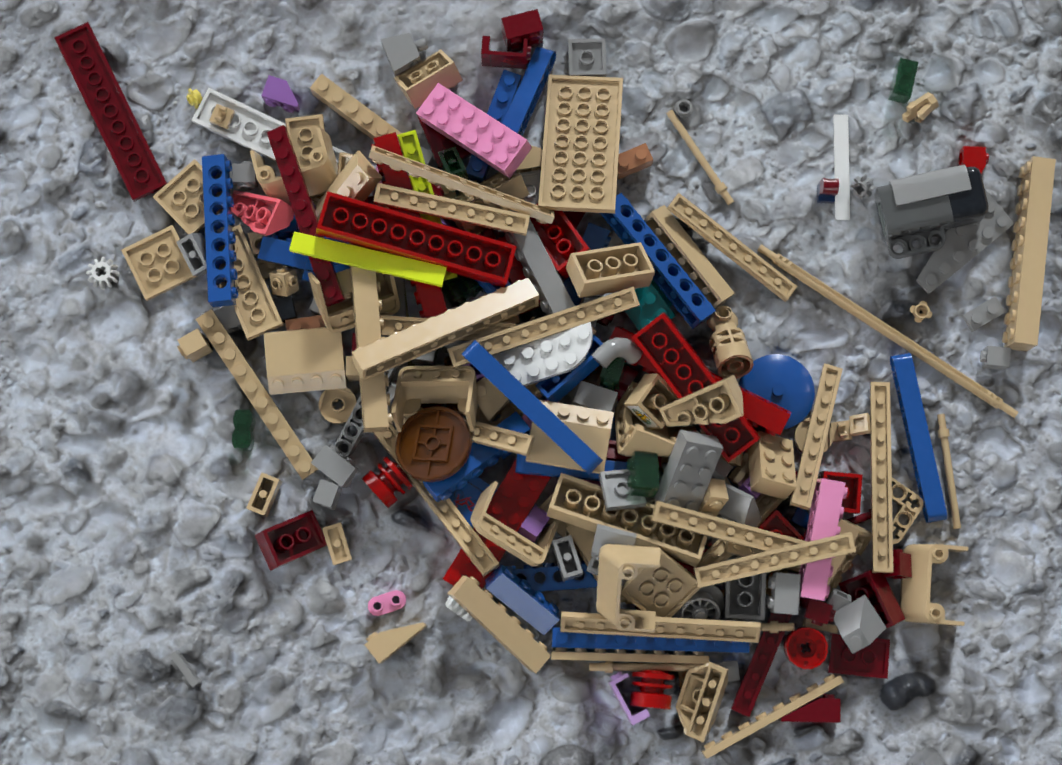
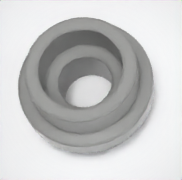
[675,99,693,118]

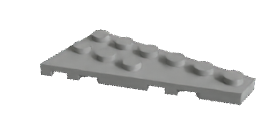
[916,190,1015,294]

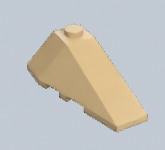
[659,375,744,427]
[825,519,872,599]

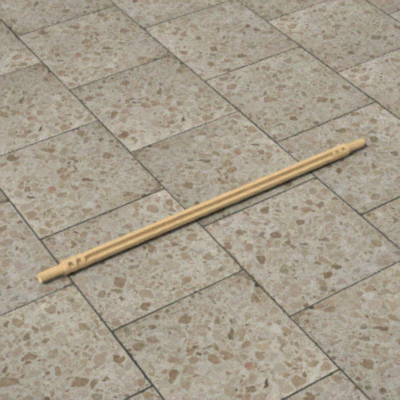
[757,244,1018,418]

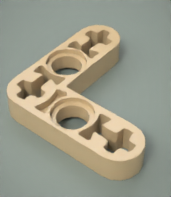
[892,478,924,544]

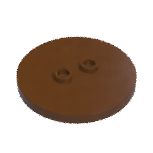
[395,406,472,482]

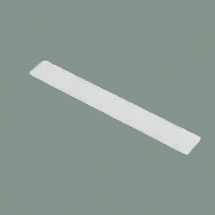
[833,115,850,220]

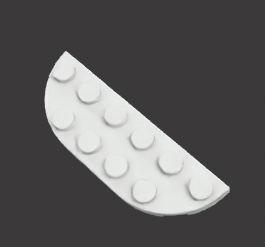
[493,322,593,386]

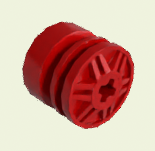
[361,457,413,509]
[784,627,828,669]
[630,669,674,709]

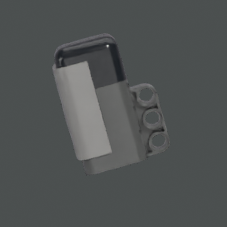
[874,164,989,259]

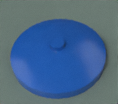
[738,354,815,430]

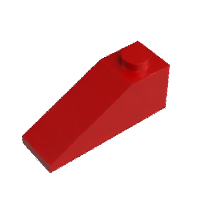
[959,146,989,174]

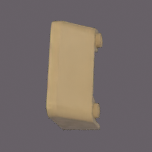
[250,128,338,205]
[308,272,400,333]
[391,366,478,432]
[470,481,559,567]
[596,544,660,633]
[900,544,968,626]

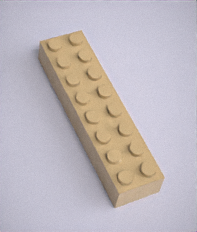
[546,473,708,567]

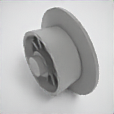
[673,585,724,620]

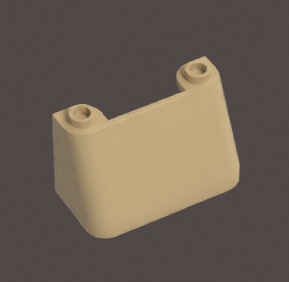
[615,381,677,456]

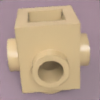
[269,265,299,297]

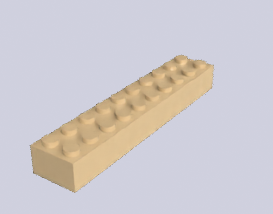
[1002,156,1056,352]

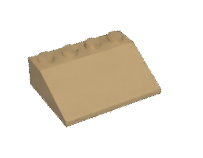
[264,327,348,395]
[526,400,614,474]

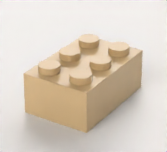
[748,431,797,500]

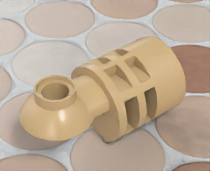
[707,306,754,379]

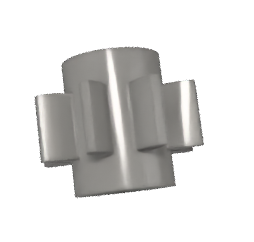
[851,174,876,199]

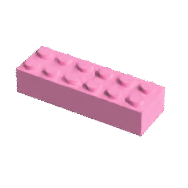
[416,83,532,178]
[799,478,847,601]

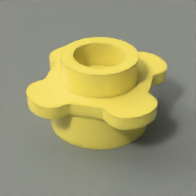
[186,88,203,109]

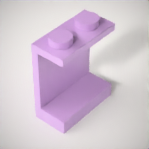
[608,671,650,725]

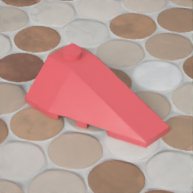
[231,190,294,236]

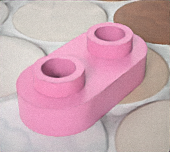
[368,590,406,616]

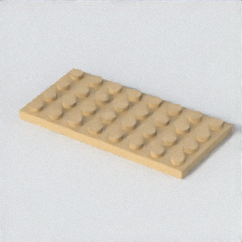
[538,75,623,213]

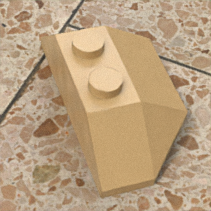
[676,662,728,742]

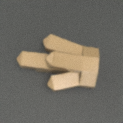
[902,92,939,123]

